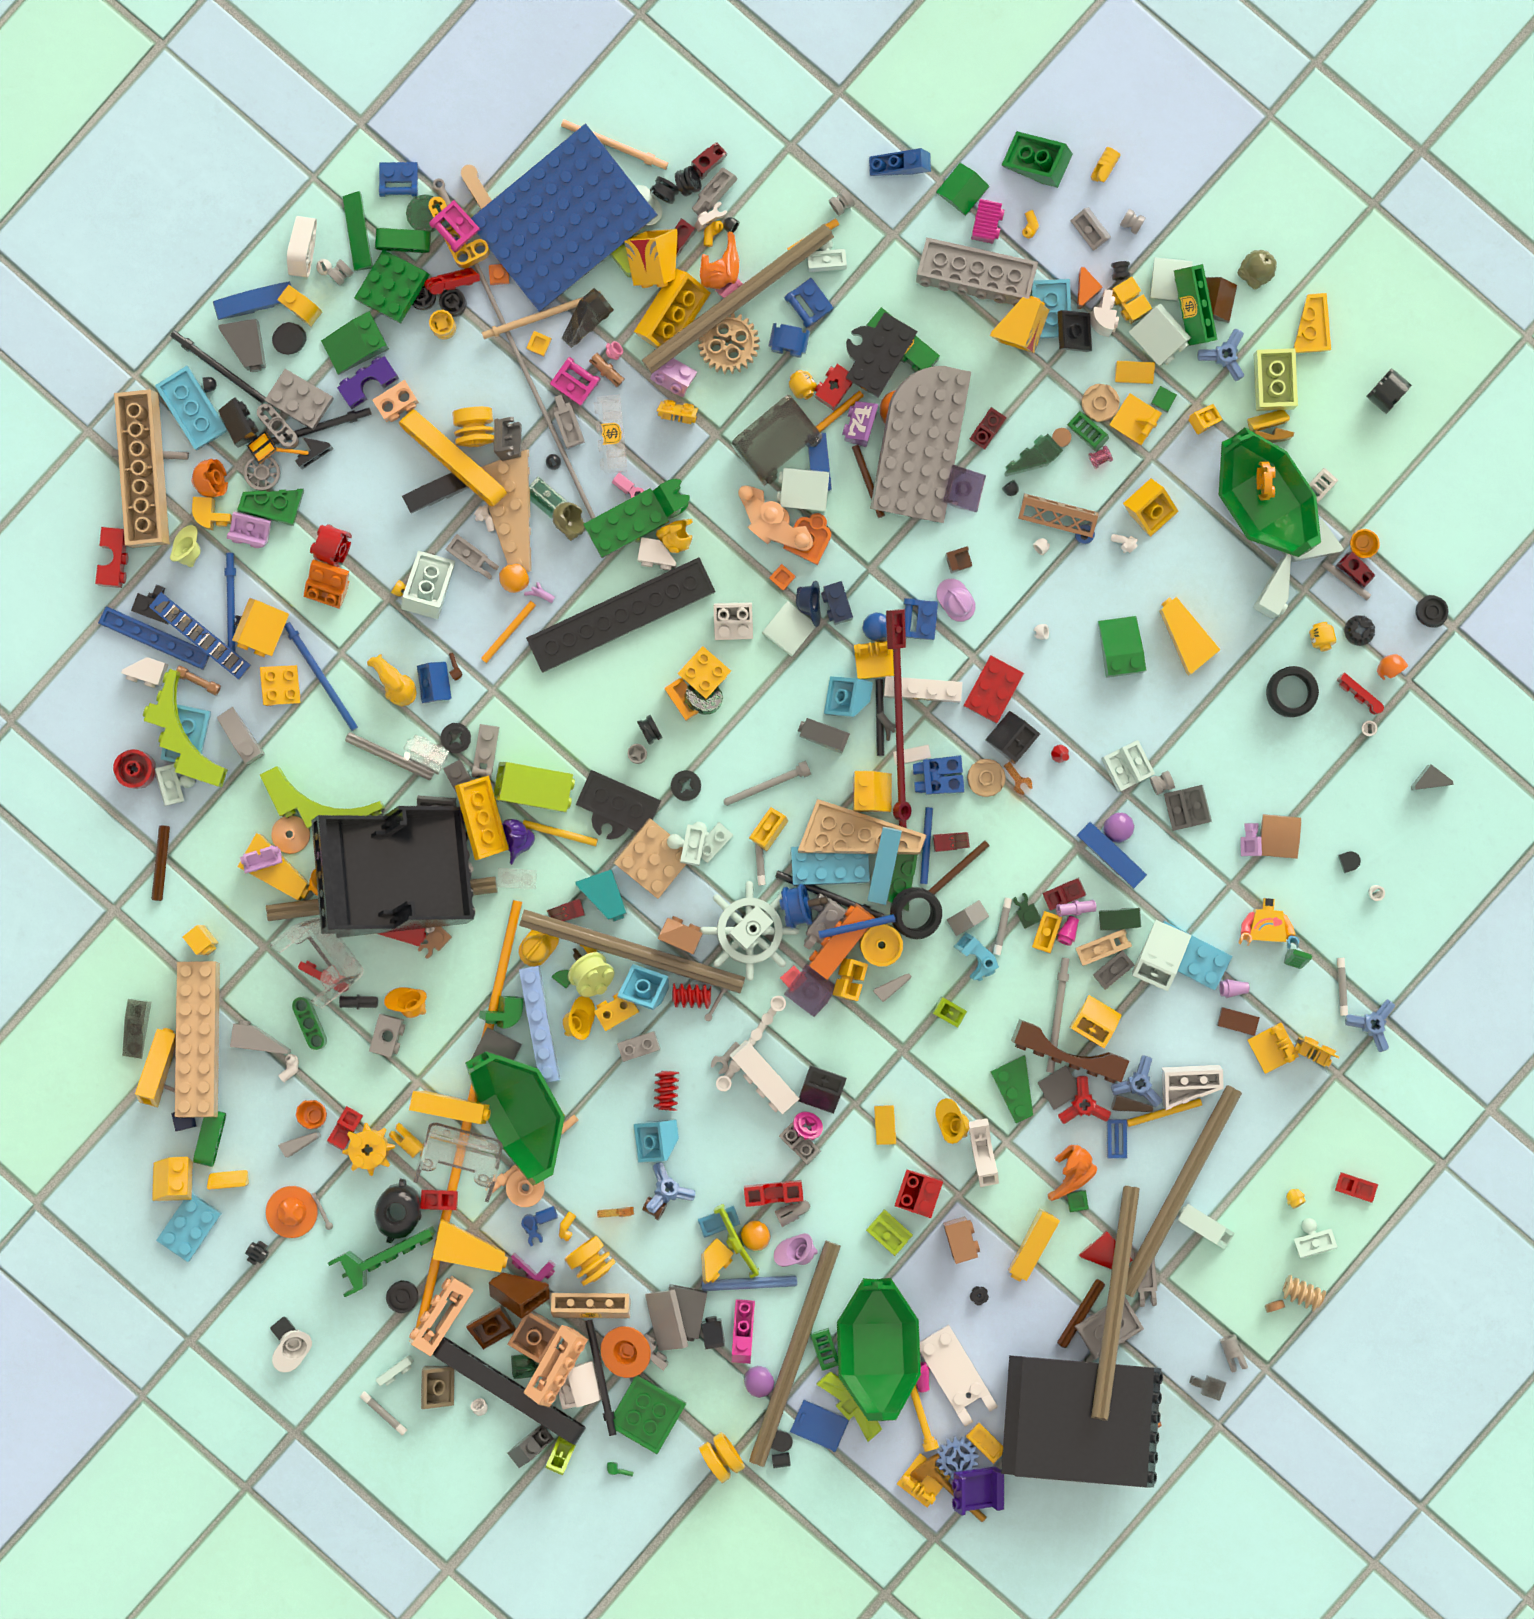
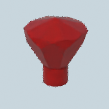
[1051,744,1069,763]

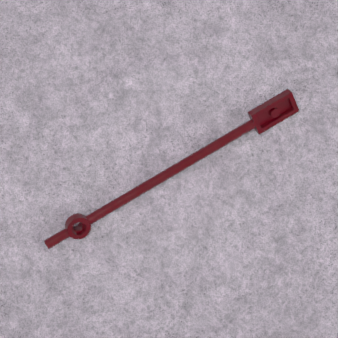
[886,609,912,828]

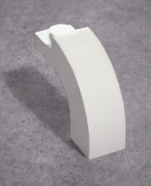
[968,1119,999,1187]

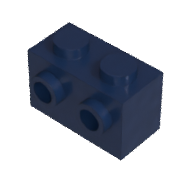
[821,581,853,625]

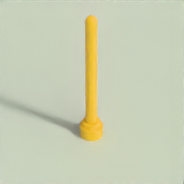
[911,1385,939,1452]

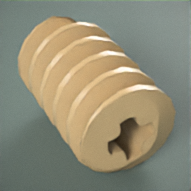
[1282,1275,1326,1312]

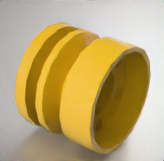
[452,406,494,447]
[564,1235,616,1286]

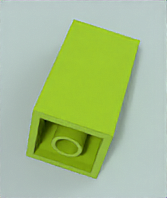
[493,762,575,812]

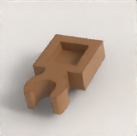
[418,927,452,959]

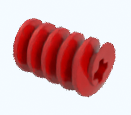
[672,983,711,1009]
[653,1071,679,1111]

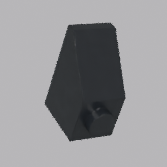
[702,1316,725,1350]

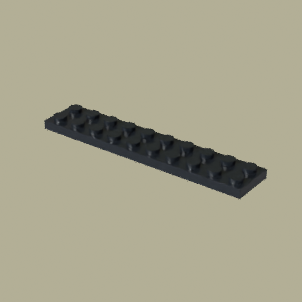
[526,557,716,673]

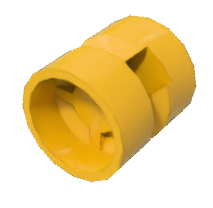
[429,310,457,340]

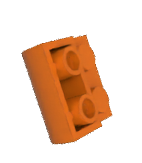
[303,559,349,609]

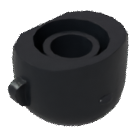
[374,1178,422,1243]

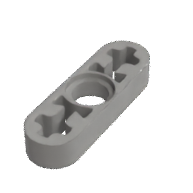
[257,404,299,449]

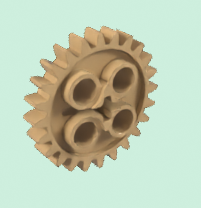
[698,313,760,374]

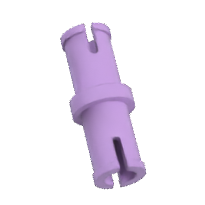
[1056,900,1096,917]

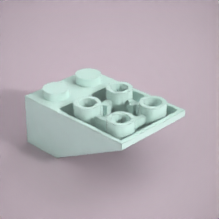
[1132,920,1191,991]

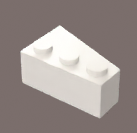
[1162,1065,1223,1110]

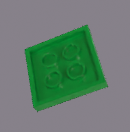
[354,250,430,324]
[614,1375,686,1454]

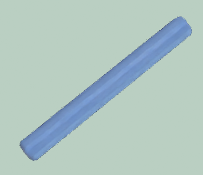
[702,1276,797,1291]

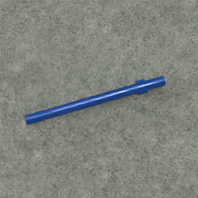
[224,553,236,652]

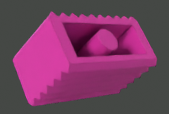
[971,199,1005,244]

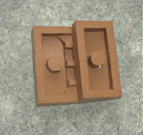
[1260,814,1301,859]

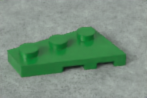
[237,488,304,526]
[887,854,918,912]
[990,1055,1033,1124]

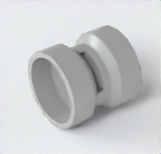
[829,189,855,216]
[1120,209,1146,234]
[327,259,354,286]
[627,744,647,764]
[1150,771,1175,795]

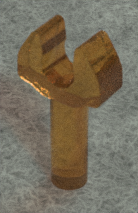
[1004,761,1032,795]
[597,1207,634,1218]

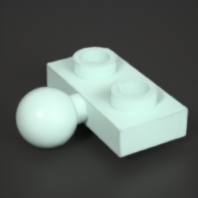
[807,240,847,272]
[155,764,196,806]
[693,822,733,863]
[667,824,707,866]
[1294,1218,1338,1259]

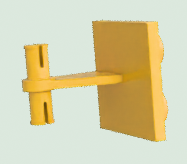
[1109,393,1162,445]

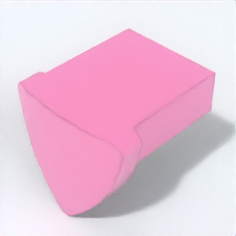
[715,279,743,299]

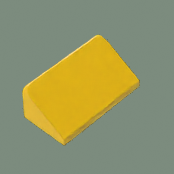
[1115,361,1155,384]
[1247,410,1290,432]
[749,807,788,851]
[1032,911,1063,954]
[874,1105,896,1145]
[207,1170,249,1190]

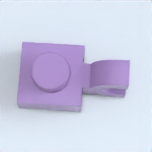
[1241,823,1262,856]

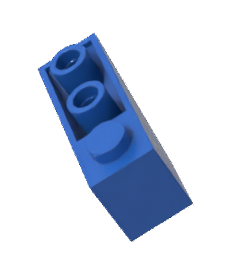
[869,148,931,176]

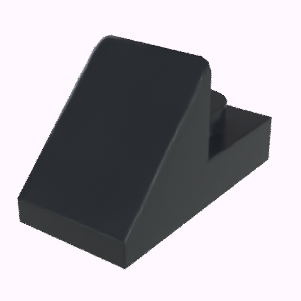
[295,438,334,469]

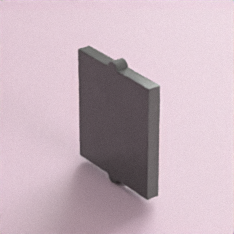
[1037,1065,1077,1110]

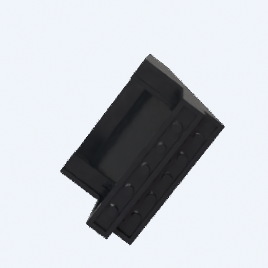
[311,806,475,938]
[1001,1355,1163,1488]

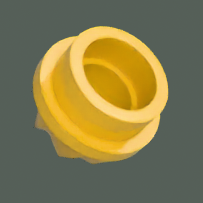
[1286,1189,1306,1209]

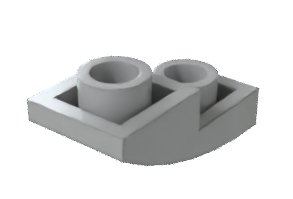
[779,1123,821,1165]
[644,1334,668,1371]

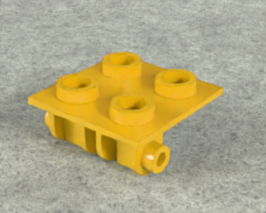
[657,400,698,424]
[854,641,894,679]
[678,646,731,699]
[260,665,301,706]
[1247,1022,1299,1074]
[1294,1036,1339,1067]
[897,1453,950,1508]

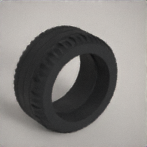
[1266,666,1319,717]
[890,887,942,939]

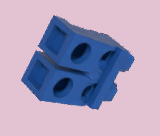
[913,755,964,795]

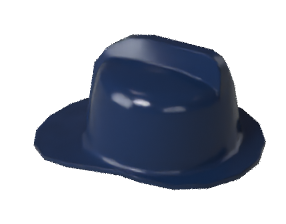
[796,581,821,627]

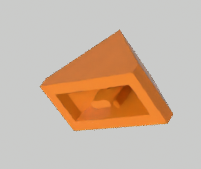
[1077,267,1103,309]

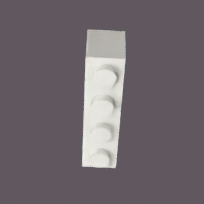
[883,676,962,703]
[730,1040,799,1114]

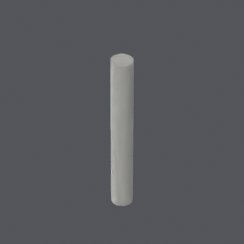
[1321,560,1371,601]

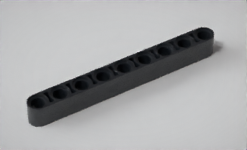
[432,1337,586,1445]

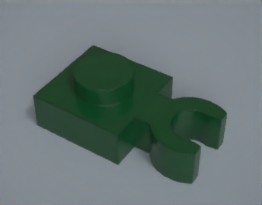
[1013,893,1041,929]

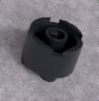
[1366,368,1412,414]

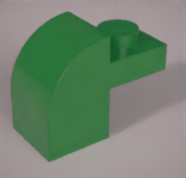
[479,996,524,1029]

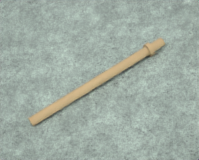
[481,291,602,339]

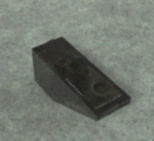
[562,288,614,348]
[122,999,151,1059]

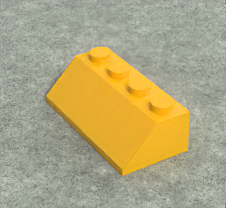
[634,268,711,348]

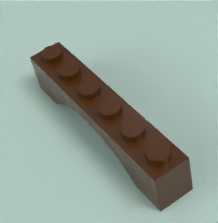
[1011,1019,1129,1084]

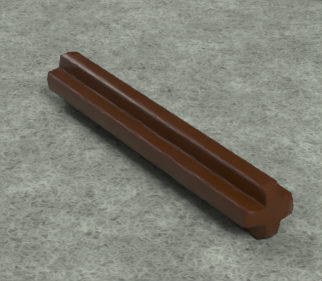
[151,825,170,901]
[1057,1279,1105,1348]

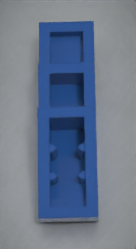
[213,281,291,320]
[1076,822,1147,889]

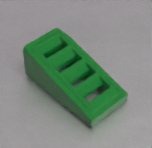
[1067,411,1109,452]
[1284,949,1312,969]
[810,1328,838,1371]

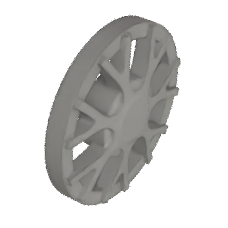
[244,456,280,491]

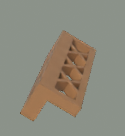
[1018,493,1098,538]

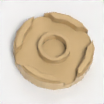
[1081,384,1120,422]
[967,759,1006,797]

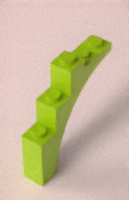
[143,669,228,788]
[260,766,385,829]

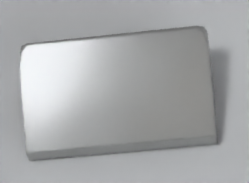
[1070,208,1111,251]

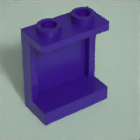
[952,1466,1004,1516]

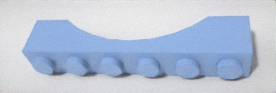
[519,966,560,1083]

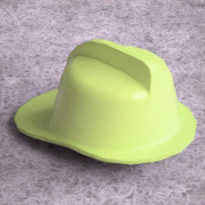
[170,525,201,567]

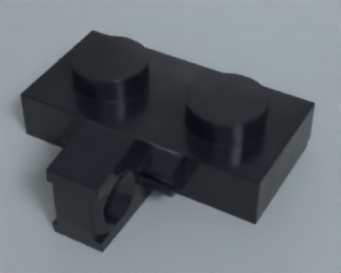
[131,584,169,625]

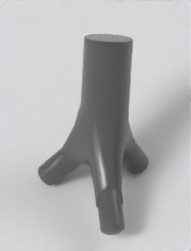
[876,711,896,741]

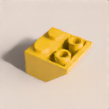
[1069,995,1122,1048]

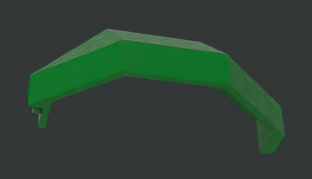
[1218,427,1321,557]
[465,1051,565,1186]
[837,1278,921,1421]

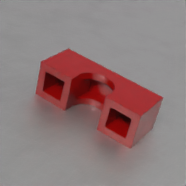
[95,527,128,588]
[744,1180,804,1207]

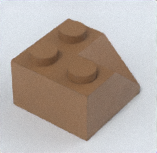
[658,916,703,954]
[943,1216,980,1264]
[507,1311,560,1364]

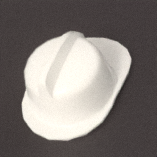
[272,1329,312,1372]

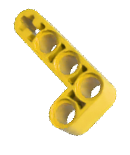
[428,197,490,269]

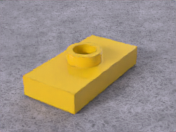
[966,1422,1003,1464]

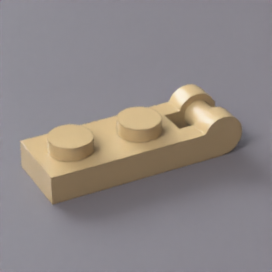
[1075,929,1132,966]

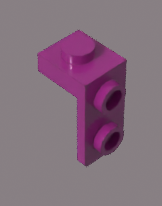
[511,1253,556,1281]

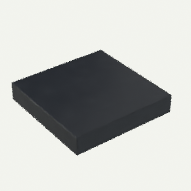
[1057,310,1092,352]

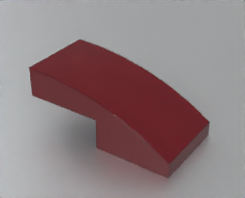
[1042,877,1087,911]

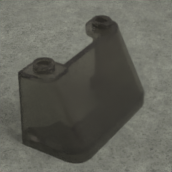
[732,395,823,486]

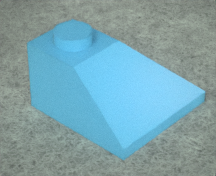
[824,676,873,717]
[617,964,669,1010]
[634,1119,679,1163]

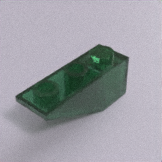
[1004,434,1063,476]

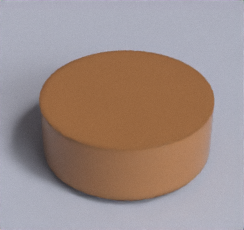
[1052,428,1071,448]
[1265,1300,1285,1313]

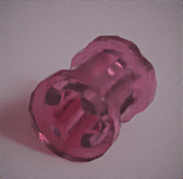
[1088,445,1113,469]

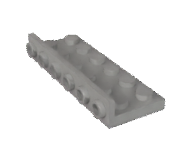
[916,237,1038,306]

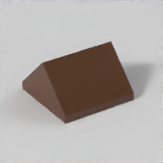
[1206,277,1237,323]
[466,1305,516,1350]

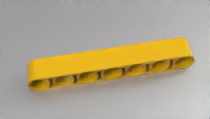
[399,409,507,507]

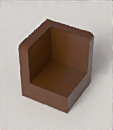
[945,546,972,573]

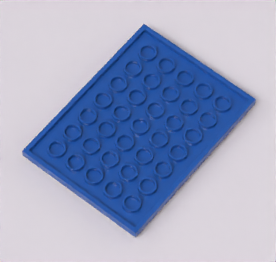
[471,123,658,312]

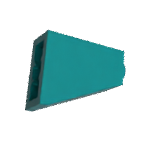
[575,869,627,922]

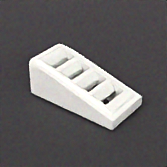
[1309,468,1338,503]

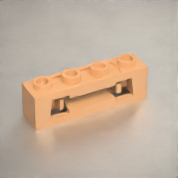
[409,1275,473,1356]
[523,1325,588,1407]

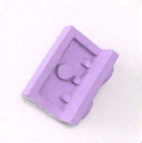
[650,358,697,397]
[227,512,271,548]

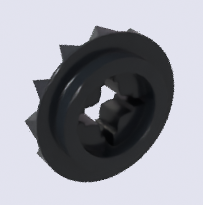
[1344,615,1375,646]
[440,723,471,753]
[671,770,701,801]

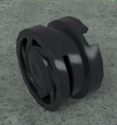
[675,166,702,197]
[650,176,680,204]
[412,286,436,311]
[439,288,467,317]
[637,715,663,745]

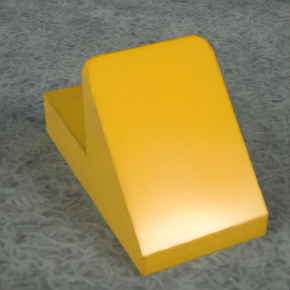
[1188,404,1223,435]

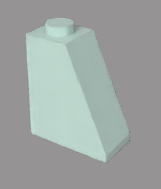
[1282,518,1344,562]
[1178,1204,1235,1249]

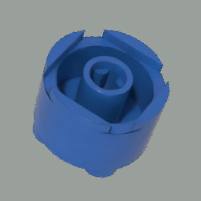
[768,323,810,358]

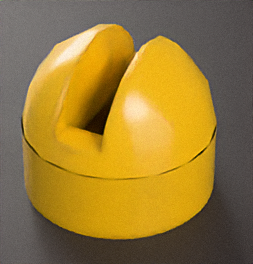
[391,580,406,597]

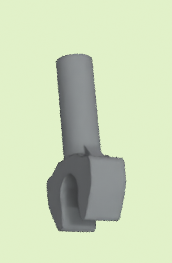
[711,1042,740,1074]

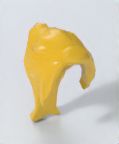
[367,654,417,707]

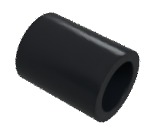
[772,1452,791,1468]

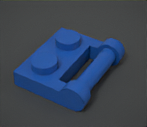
[379,162,418,197]
[784,278,834,328]
[903,598,938,640]

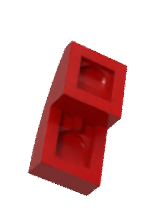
[327,1106,363,1151]
[1335,1172,1379,1203]
[421,1190,458,1210]

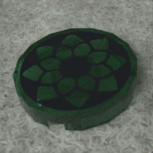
[684,684,723,715]

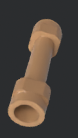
[176,665,221,696]

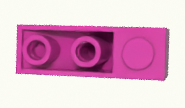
[731,1299,755,1364]

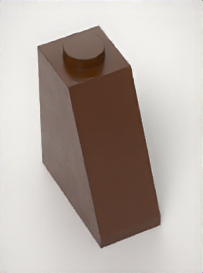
[489,1272,550,1319]

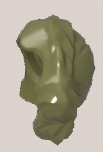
[1237,250,1277,290]
[552,502,586,541]

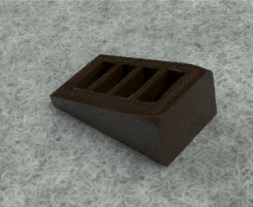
[1111,1095,1154,1112]

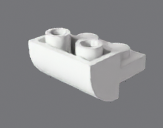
[1090,289,1119,337]
[714,602,753,640]
[558,1361,601,1410]

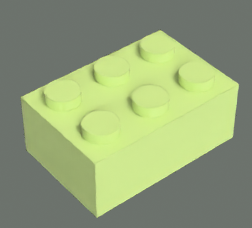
[1253,348,1298,411]

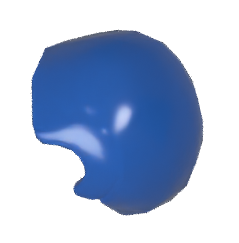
[862,612,887,642]

